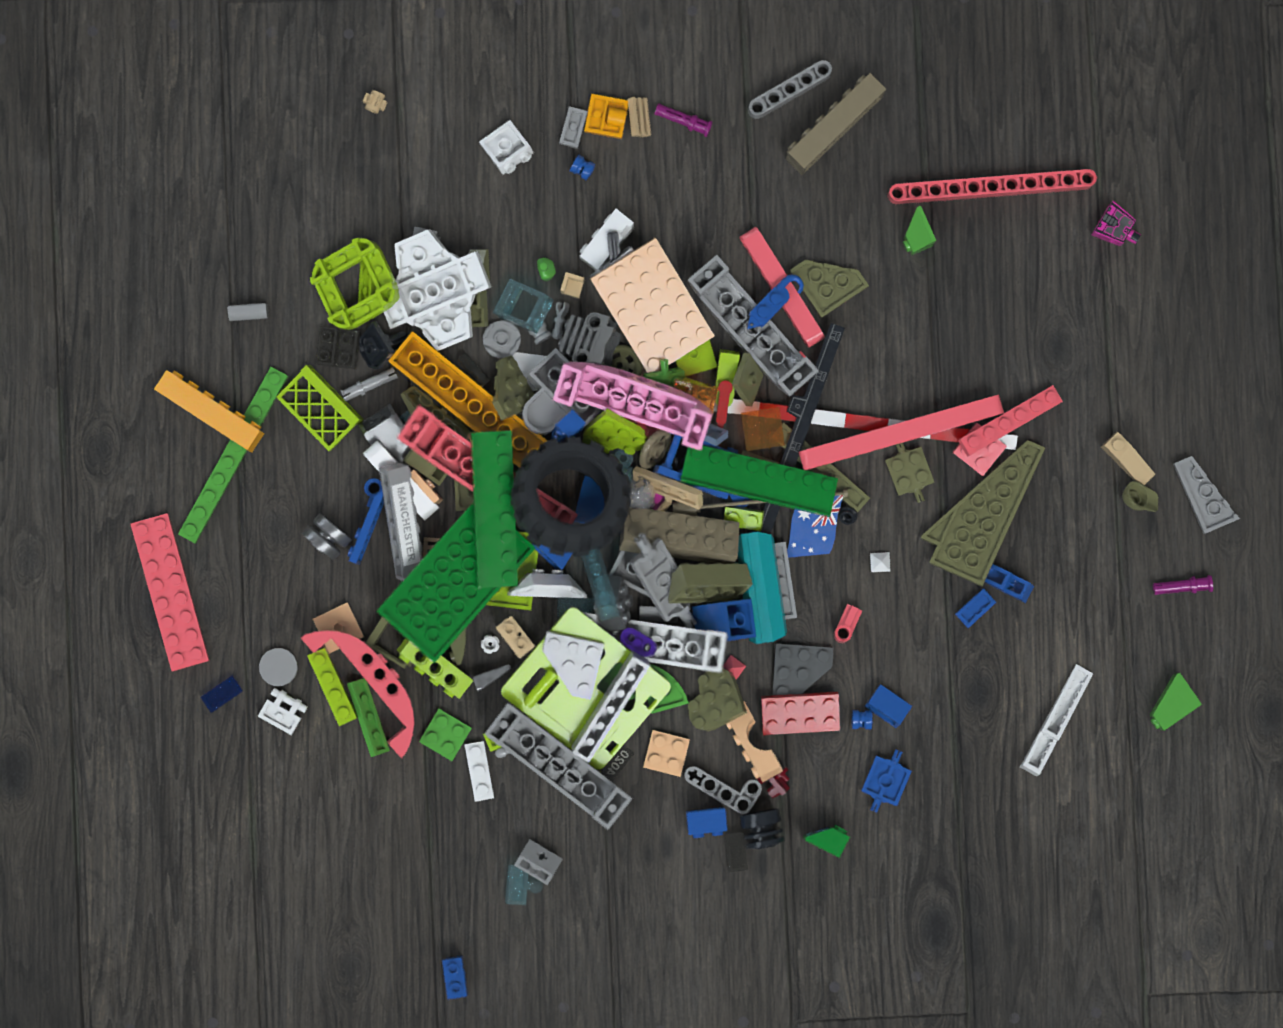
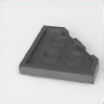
[772,644,834,696]

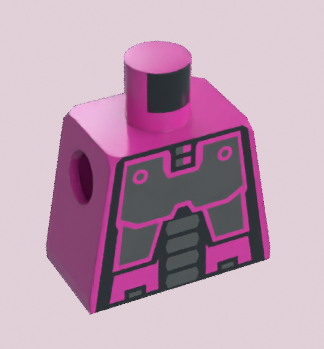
[1091,201,1141,246]

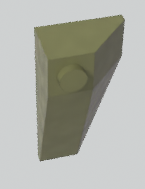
[401,386,470,441]

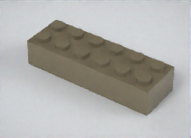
[786,73,886,175]
[619,507,739,564]

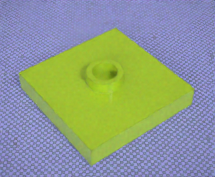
[676,339,717,377]

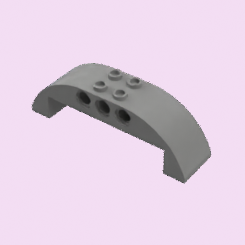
[688,255,819,397]
[484,703,632,830]

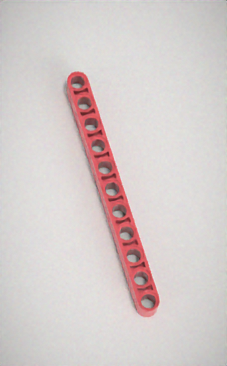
[888,169,1097,204]
[798,395,1004,470]

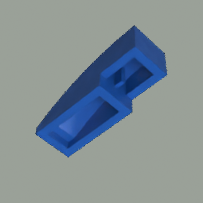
[984,564,1034,603]

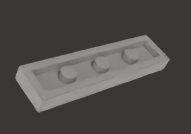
[775,542,797,620]

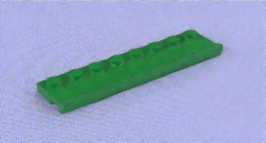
[471,431,518,588]
[680,445,838,518]

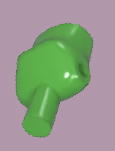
[537,258,556,281]

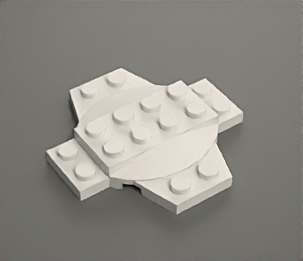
[384,229,492,351]

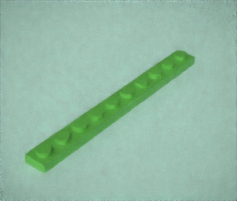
[178,367,288,544]

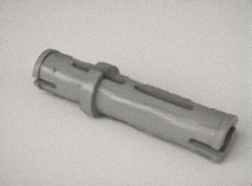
[341,367,398,402]

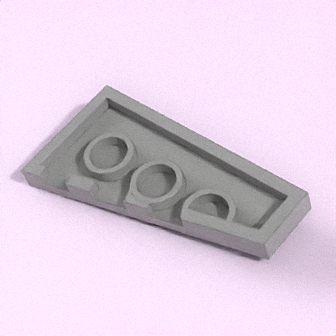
[1173,456,1240,534]

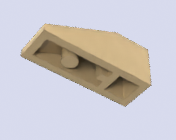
[1101,432,1155,485]

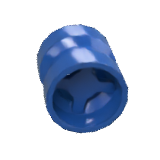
[570,155,596,181]
[852,710,872,729]

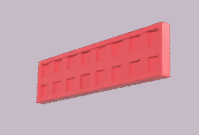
[131,513,210,672]

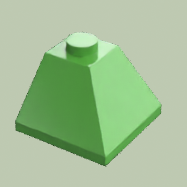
[903,206,936,255]

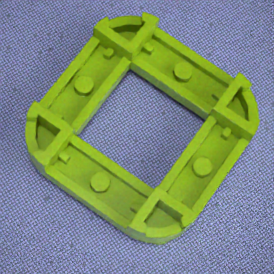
[310,238,400,330]

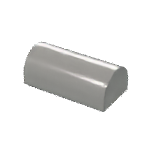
[227,303,269,321]

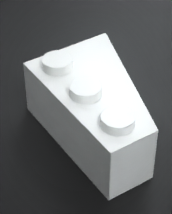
[580,209,634,271]

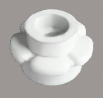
[481,635,499,654]

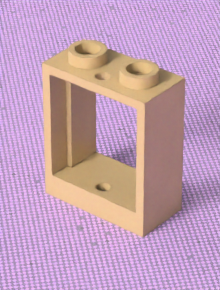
[496,616,536,659]

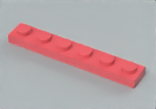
[958,386,1063,457]

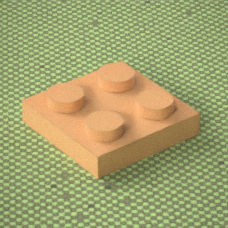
[643,730,690,777]

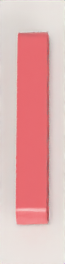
[740,227,825,348]

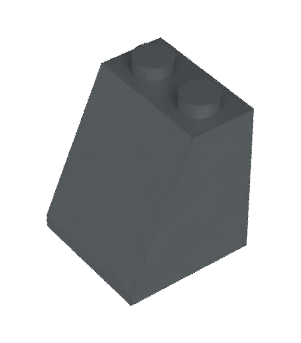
[358,404,411,463]

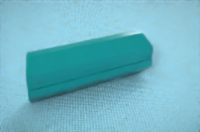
[737,532,787,644]

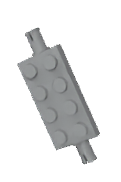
[629,533,696,628]

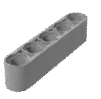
[748,60,832,119]

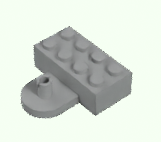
[522,348,604,435]

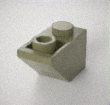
[403,450,447,486]

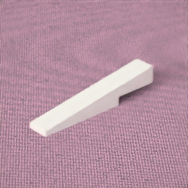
[1020,664,1093,776]

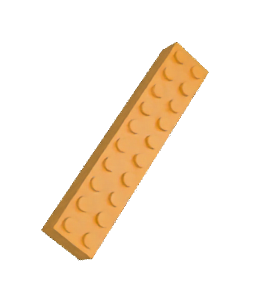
[388,331,547,468]

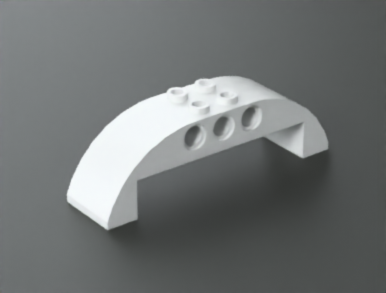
[583,612,727,672]

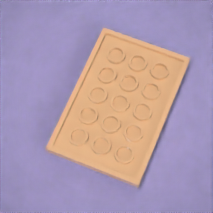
[590,238,714,373]

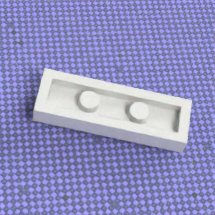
[465,741,494,802]

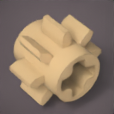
[363,90,387,114]

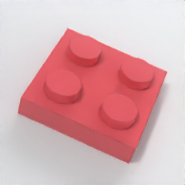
[953,422,1007,476]

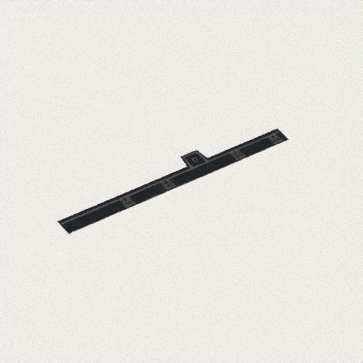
[756,323,845,534]

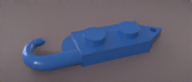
[747,274,804,330]

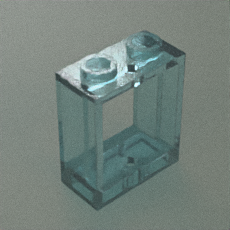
[493,279,554,334]

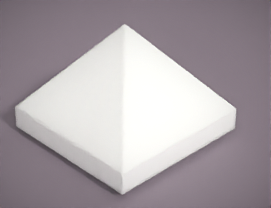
[870,552,890,572]

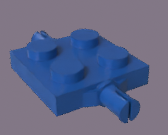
[861,749,912,813]

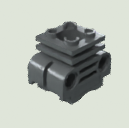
[558,312,622,367]

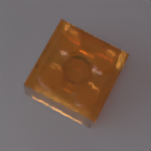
[741,407,785,451]

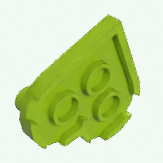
[582,409,648,455]

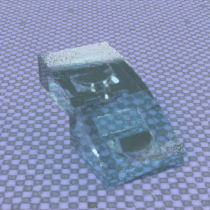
[557,597,596,617]

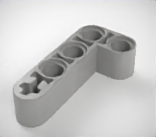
[684,766,762,814]

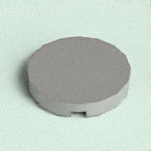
[483,320,521,359]
[259,648,298,686]

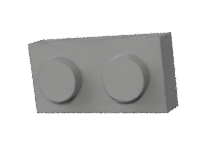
[559,106,588,149]

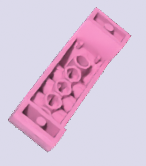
[553,362,712,450]

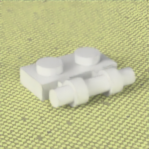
[258,688,308,735]

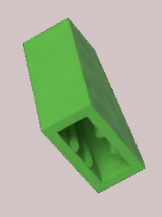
[1150,673,1202,731]

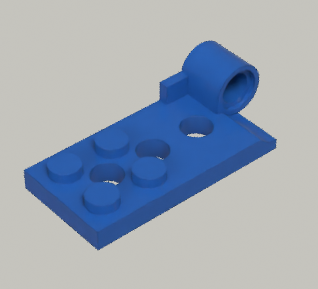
[348,478,384,565]

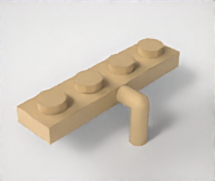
[633,466,703,511]

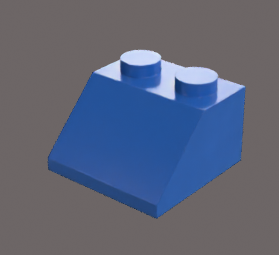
[686,807,727,838]

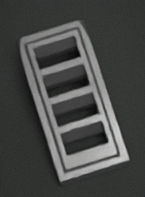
[473,664,511,691]

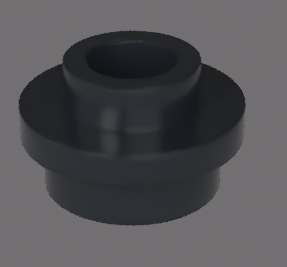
[839,506,858,525]

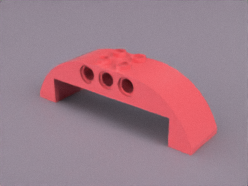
[301,631,414,757]

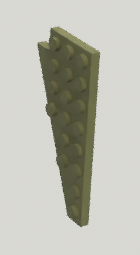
[921,440,1045,587]

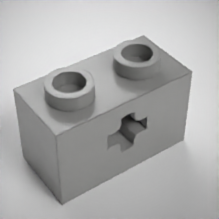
[514,839,563,885]

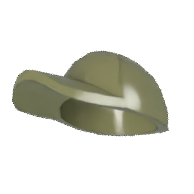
[1122,481,1158,512]

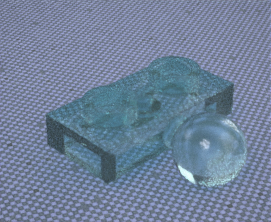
[505,865,543,905]

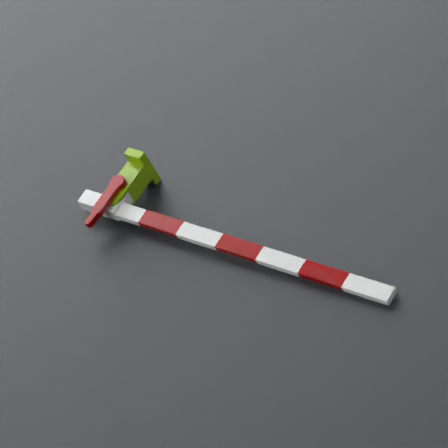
[689,349,1018,450]

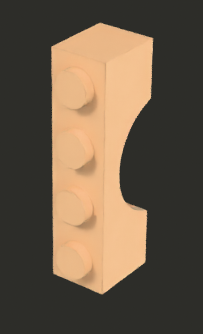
[726,702,783,782]

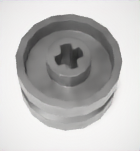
[302,513,352,560]

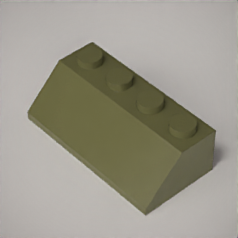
[668,562,753,604]

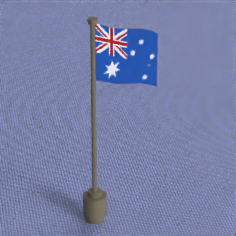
[673,489,848,558]

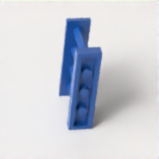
[653,432,738,499]

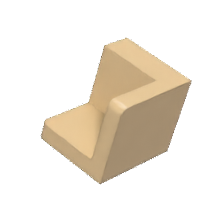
[560,272,585,299]

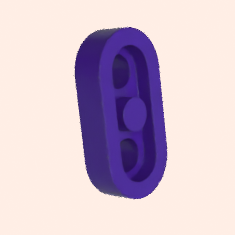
[620,628,657,657]

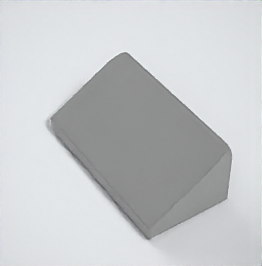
[639,606,678,623]

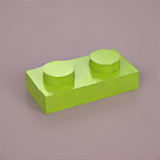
[724,506,764,531]

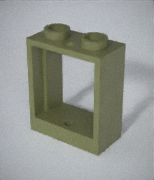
[365,617,416,669]

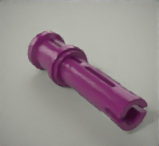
[655,103,713,137]
[1153,575,1213,595]

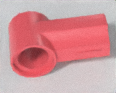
[833,604,862,643]

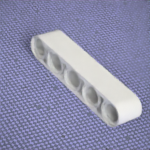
[363,440,439,520]

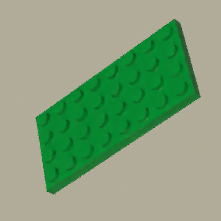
[376,501,535,663]

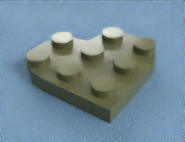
[688,667,747,731]

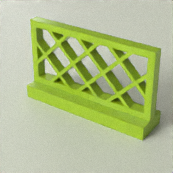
[276,365,363,452]

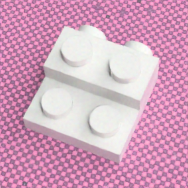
[479,120,534,175]

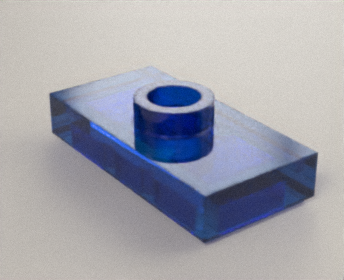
[200,675,243,713]

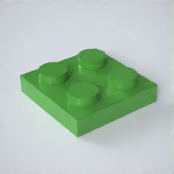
[419,709,472,761]

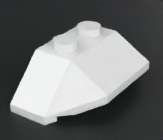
[507,569,587,598]

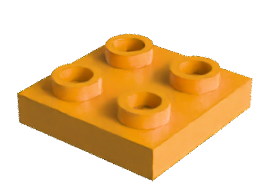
[584,94,628,139]

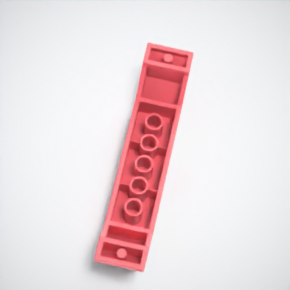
[397,405,578,524]

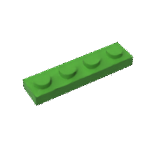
[347,679,390,757]

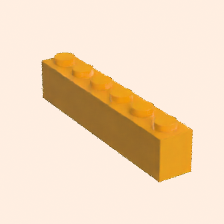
[154,370,265,453]

